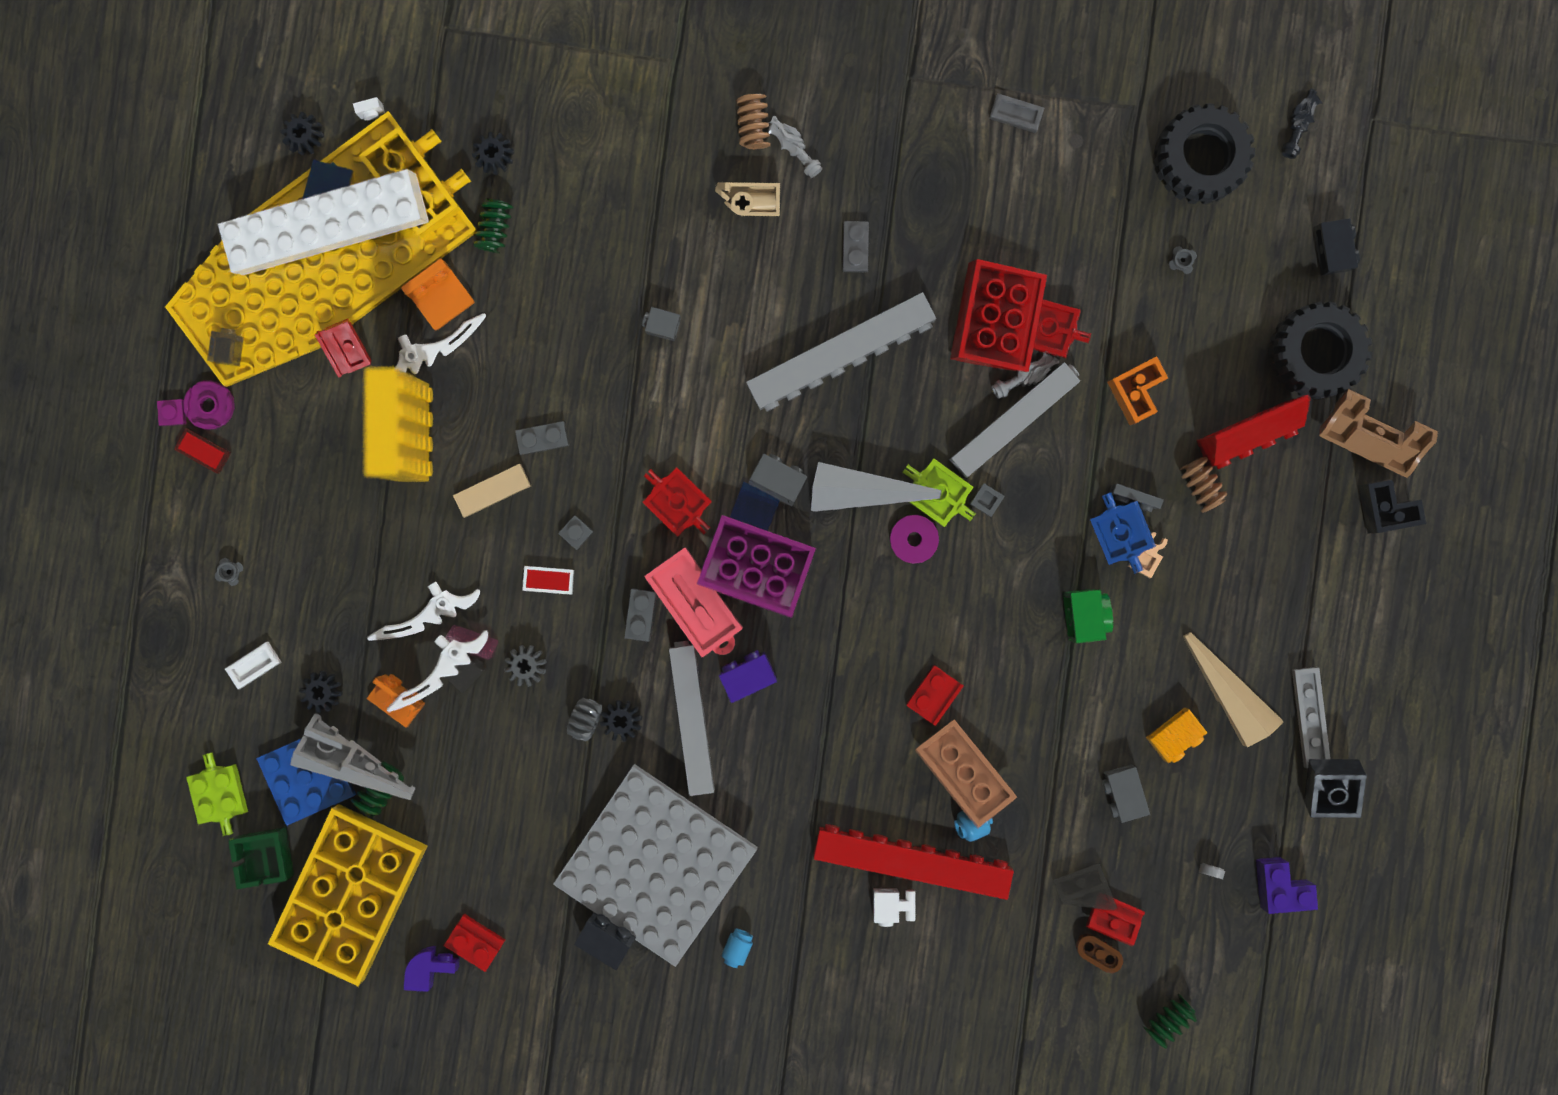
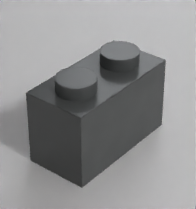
[749,454,808,506]
[624,588,657,642]
[1102,764,1150,823]

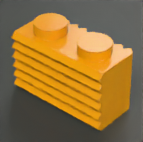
[1146,707,1207,763]

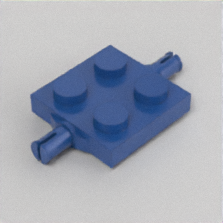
[1090,492,1156,574]

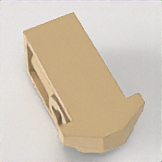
[715,182,780,216]

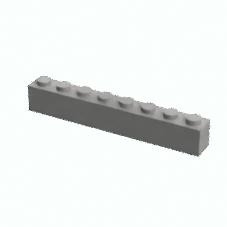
[746,292,936,412]

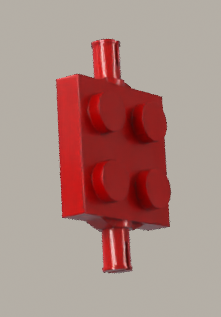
[1033,300,1091,358]
[643,467,712,537]

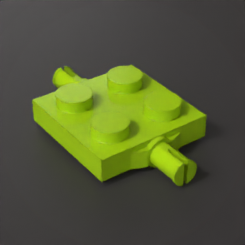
[902,458,976,527]
[186,752,248,836]

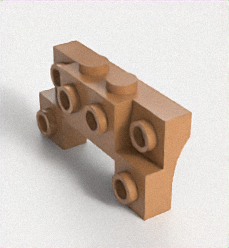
[1319,389,1438,478]

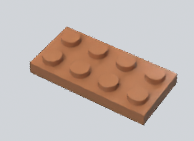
[915,720,1017,829]

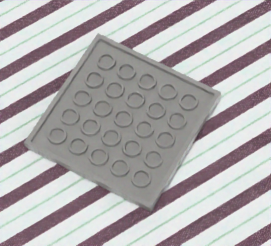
[553,764,758,967]

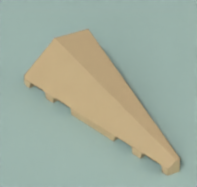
[1183,632,1284,747]

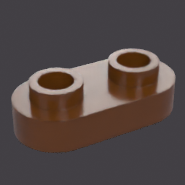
[1076,934,1123,973]

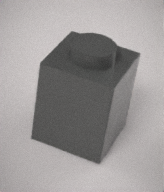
[642,307,681,341]

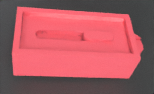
[644,548,743,657]

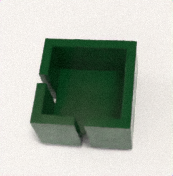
[228,827,294,889]

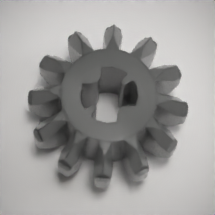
[504,645,547,687]
[567,698,602,742]

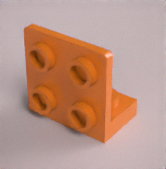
[401,258,474,331]
[366,674,425,728]

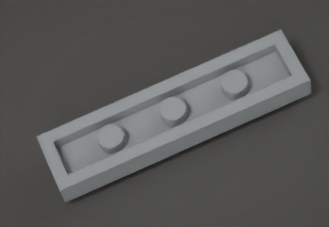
[1292,667,1330,768]

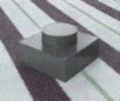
[970,483,1005,517]
[558,515,594,550]

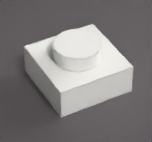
[353,97,385,121]

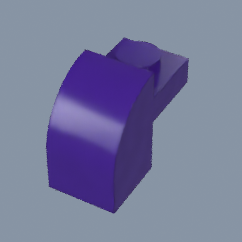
[404,946,460,992]

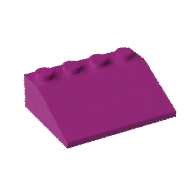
[697,515,816,618]

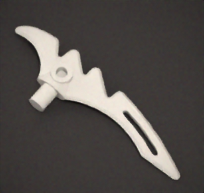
[395,313,486,374]
[367,582,480,640]
[387,630,488,712]

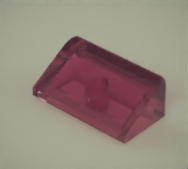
[445,625,499,660]

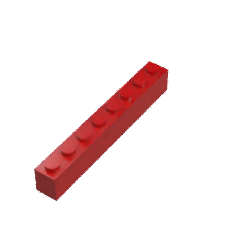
[813,824,1014,900]

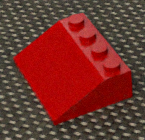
[950,259,1047,372]
[1196,395,1310,469]

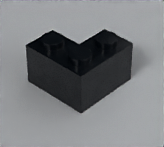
[1358,480,1426,534]

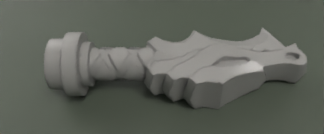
[768,116,822,178]
[992,352,1059,399]

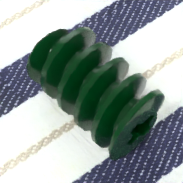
[473,198,514,254]
[351,761,404,817]
[1143,993,1197,1049]

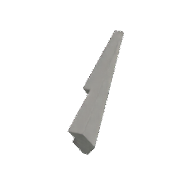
[811,462,942,512]
[290,713,415,800]

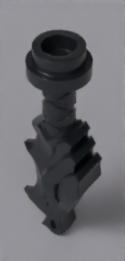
[1282,88,1323,159]

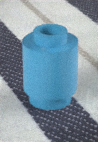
[721,929,753,968]

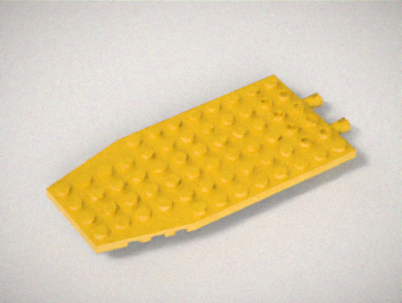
[165,111,477,387]

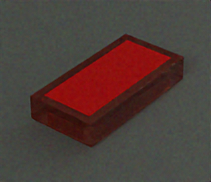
[174,428,231,474]

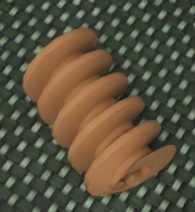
[736,94,770,149]
[1179,457,1228,513]

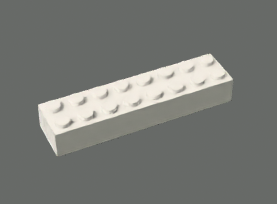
[218,169,429,275]

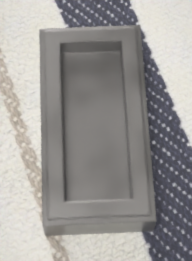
[989,93,1044,133]

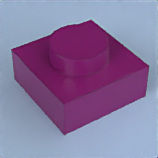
[157,399,187,426]

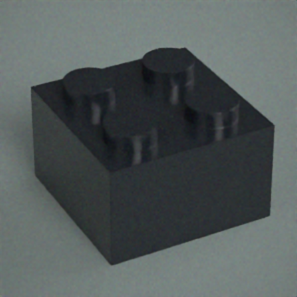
[1304,759,1367,818]

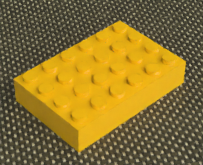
[365,368,433,482]
[268,804,428,986]

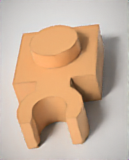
[1128,532,1168,578]

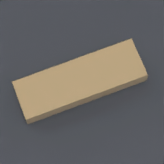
[453,464,531,518]

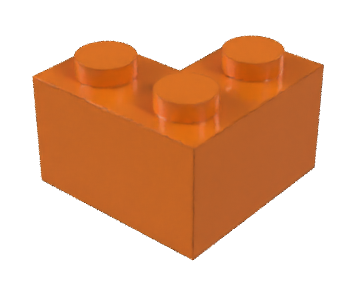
[1107,356,1168,425]

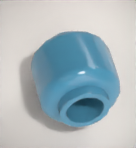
[954,811,993,842]

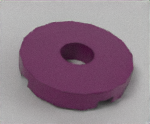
[183,380,235,430]
[890,515,939,564]

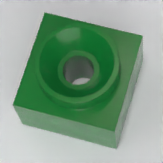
[1063,589,1113,643]

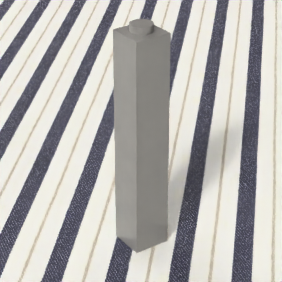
[949,362,1080,478]
[669,640,715,796]

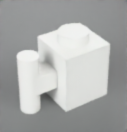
[873,888,915,927]

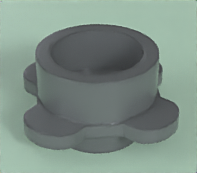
[1169,246,1197,274]
[215,558,243,586]

